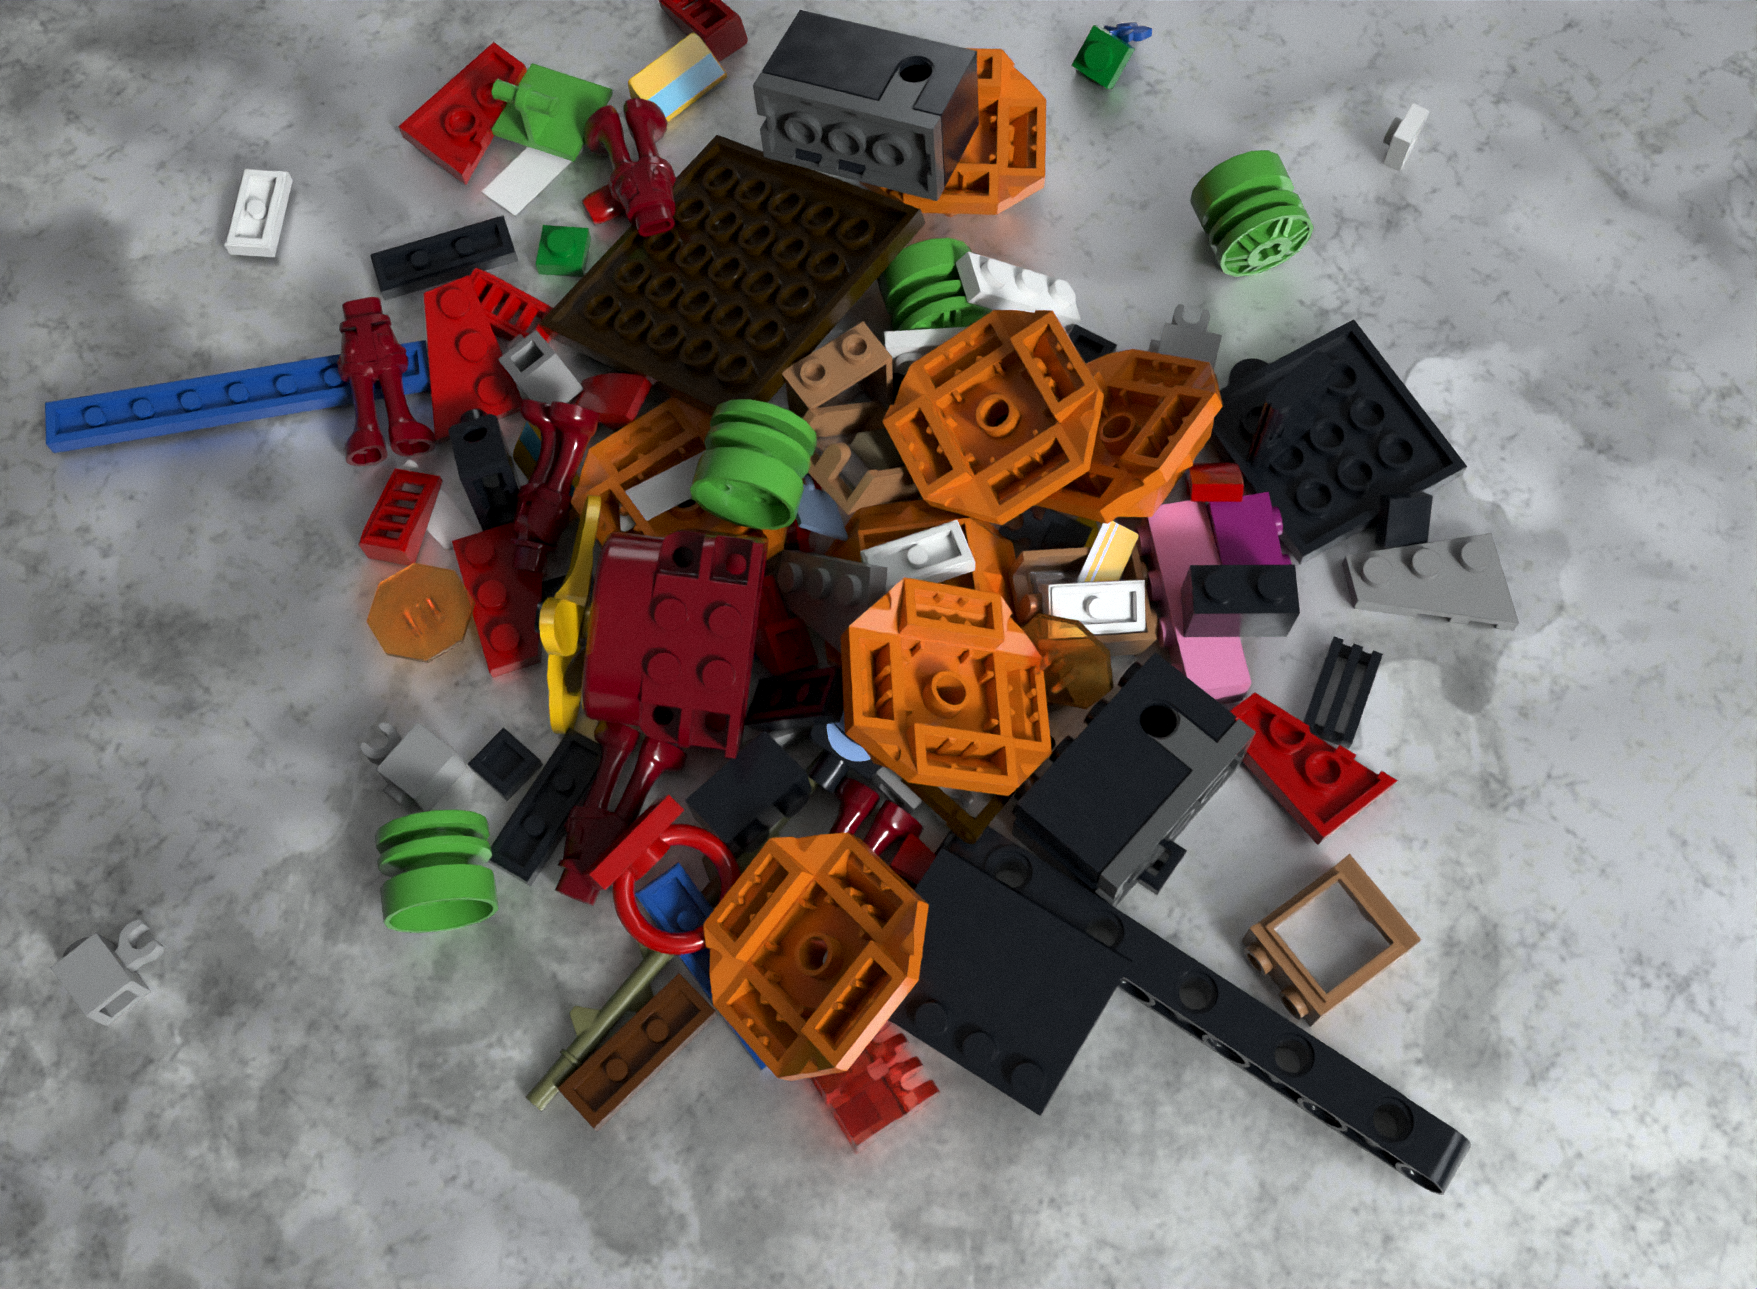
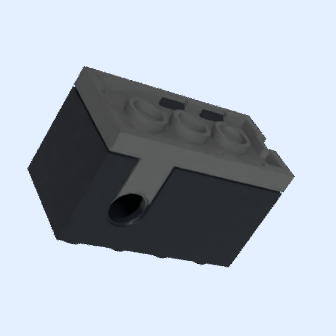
[753,10,979,201]
[1012,652,1256,908]

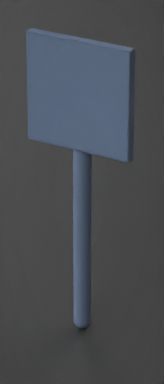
[784,408,848,542]

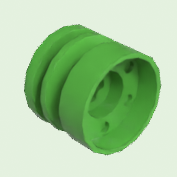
[1190,150,1314,277]
[877,238,992,331]
[690,399,817,530]
[375,810,499,933]

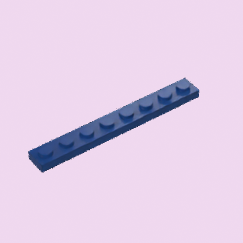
[45,340,431,453]

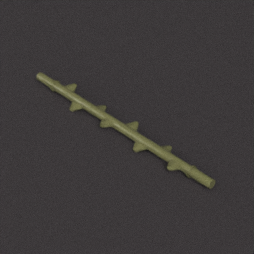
[525,750,847,1112]

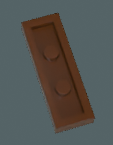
[557,973,718,1132]

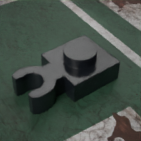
[998,508,1093,574]

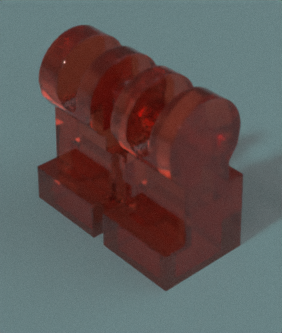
[810,1020,941,1155]

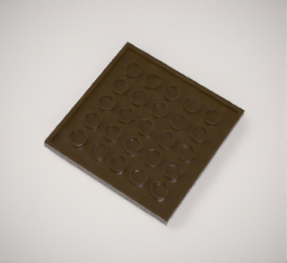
[539,135,926,415]

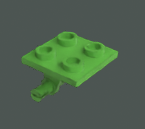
[492,63,613,162]

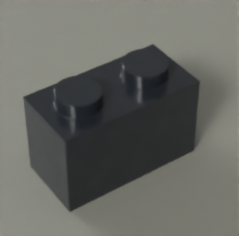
[1181,564,1300,637]
[685,730,812,859]

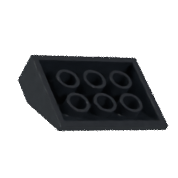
[888,846,1133,1116]

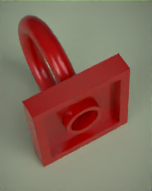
[581,795,741,955]

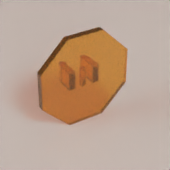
[366,563,475,663]
[1021,613,1114,709]

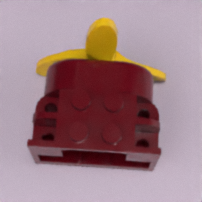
[534,495,769,759]

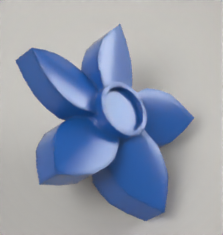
[1104,22,1152,43]

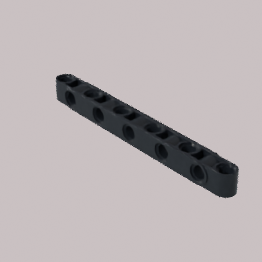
[934,816,1472,1195]

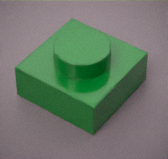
[1071,25,1135,89]
[536,225,591,277]

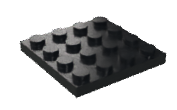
[1209,319,1467,565]

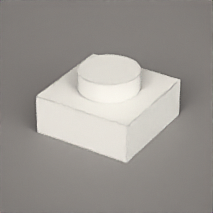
[1383,103,1430,171]

